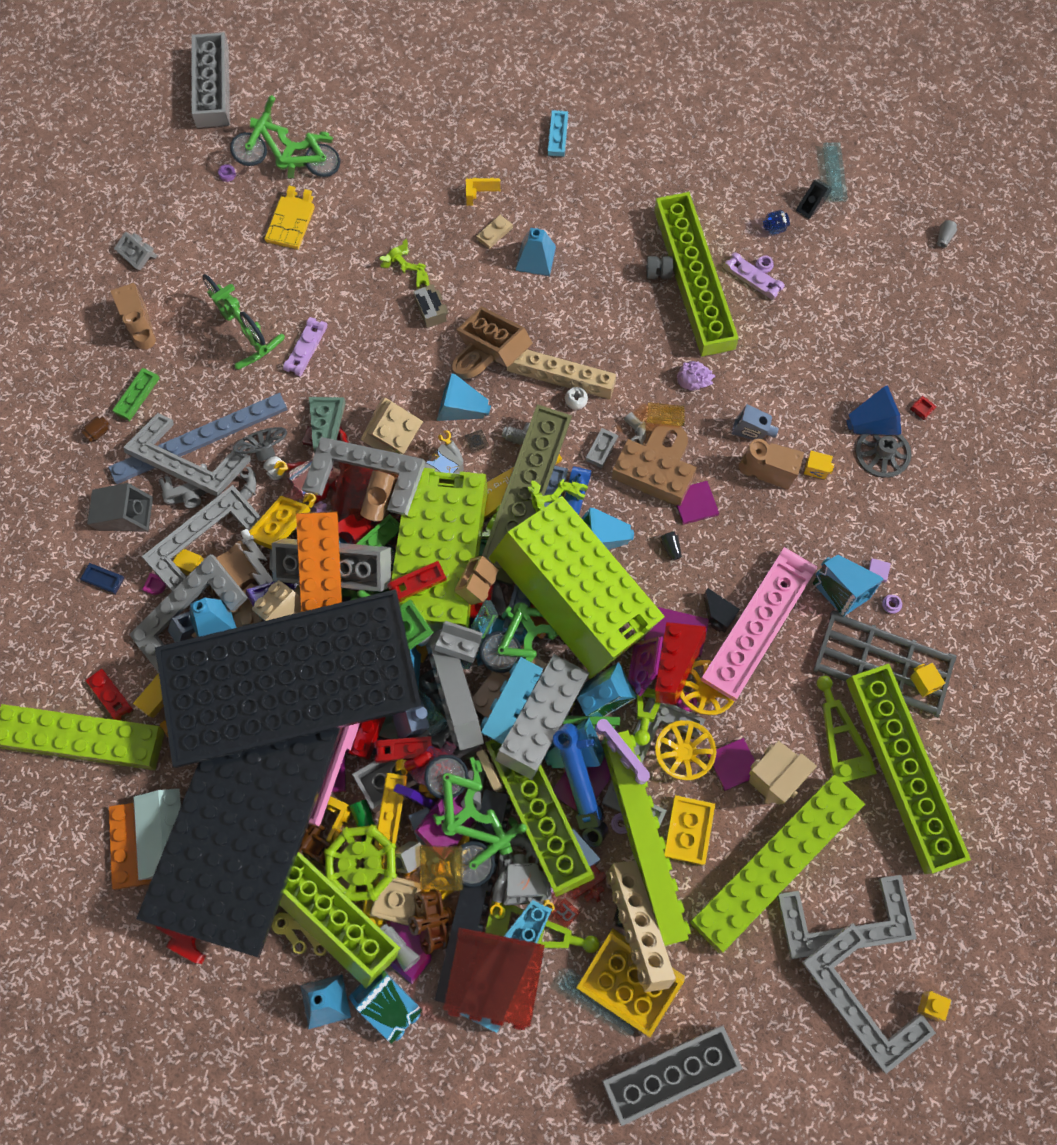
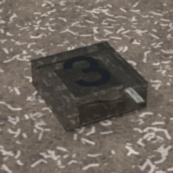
[465,429,489,453]

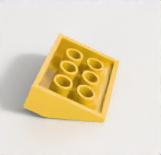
[576,928,685,1037]

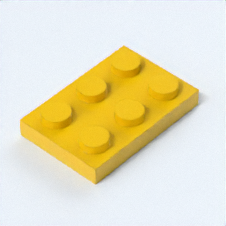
[249,496,311,549]
[664,795,715,866]

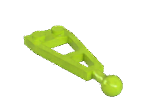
[634,650,662,746]
[816,675,877,783]
[483,900,600,953]

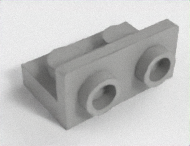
[114,232,158,271]
[435,621,483,663]

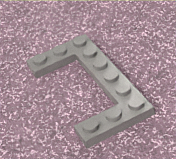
[123,413,251,497]
[302,437,426,516]
[142,485,261,591]
[129,554,248,673]
[602,698,706,830]
[777,875,917,959]
[802,923,936,1074]

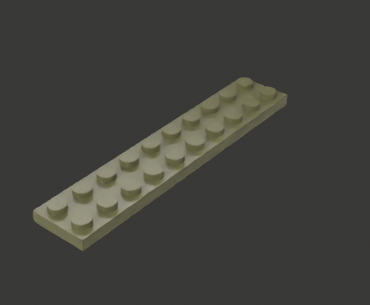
[482,404,572,586]

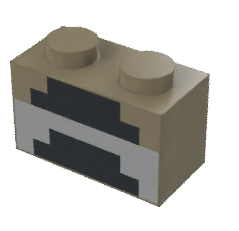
[413,284,448,328]

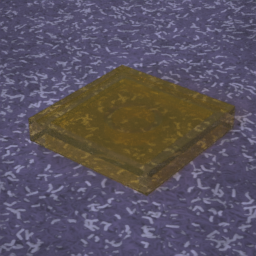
[647,402,685,427]
[420,845,463,891]

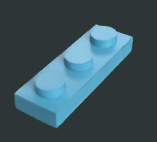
[548,110,568,157]

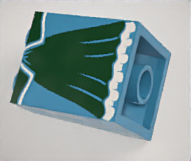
[813,555,884,617]
[577,663,637,717]
[349,970,423,1044]

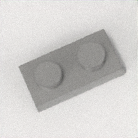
[585,428,618,468]

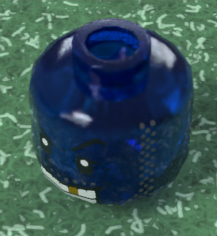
[763,210,790,235]

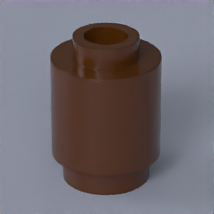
[81,416,110,442]

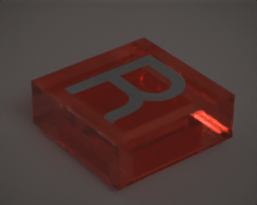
[551,898,580,928]

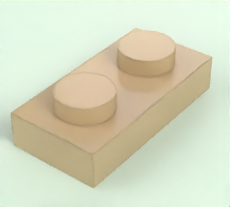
[477,215,513,249]

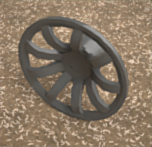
[233,427,287,461]
[856,434,912,478]

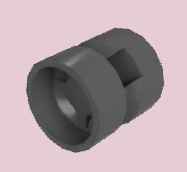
[646,256,673,279]

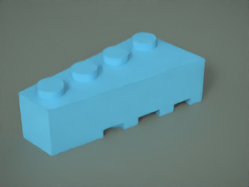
[480,657,543,744]

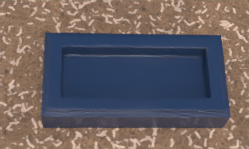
[80,563,124,595]

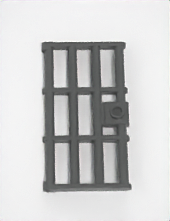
[813,610,957,718]

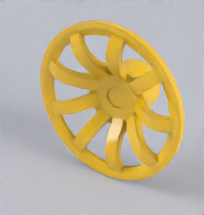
[680,660,734,715]
[655,720,716,781]

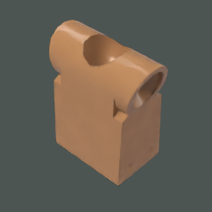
[110,282,156,350]
[739,439,804,489]
[360,470,398,521]
[206,541,271,600]

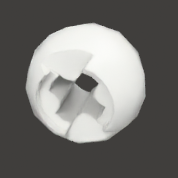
[565,387,588,410]
[263,456,286,480]

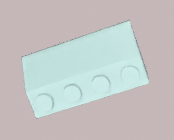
[133,789,181,880]

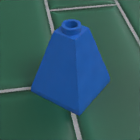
[846,385,901,435]

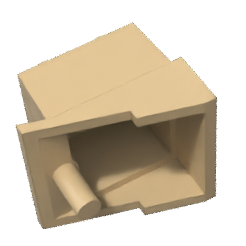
[360,397,423,454]
[252,580,301,621]
[749,741,817,805]

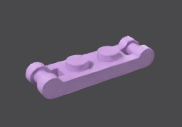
[723,252,784,300]
[283,317,327,376]
[595,719,650,784]

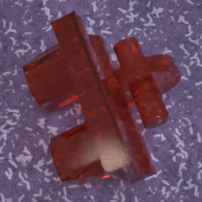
[571,864,607,903]

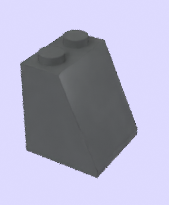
[87,483,153,532]

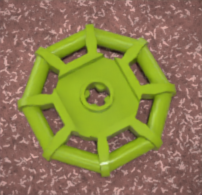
[324,825,397,901]

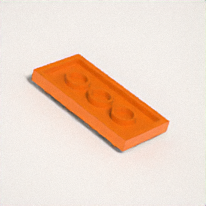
[109,803,152,890]

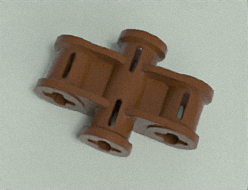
[299,824,331,866]
[408,887,454,954]

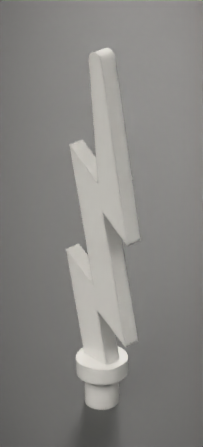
[241,529,274,585]

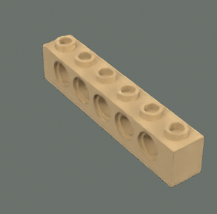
[507,350,616,399]
[607,861,676,992]

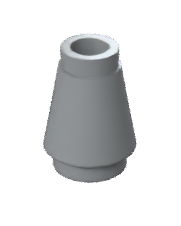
[937,220,957,248]

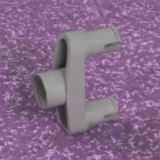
[159,464,208,508]

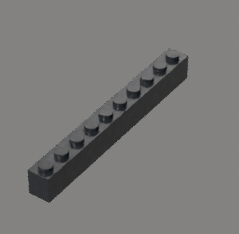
[434,789,512,1007]

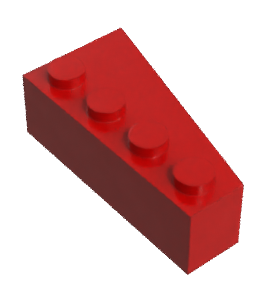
[655,622,706,705]

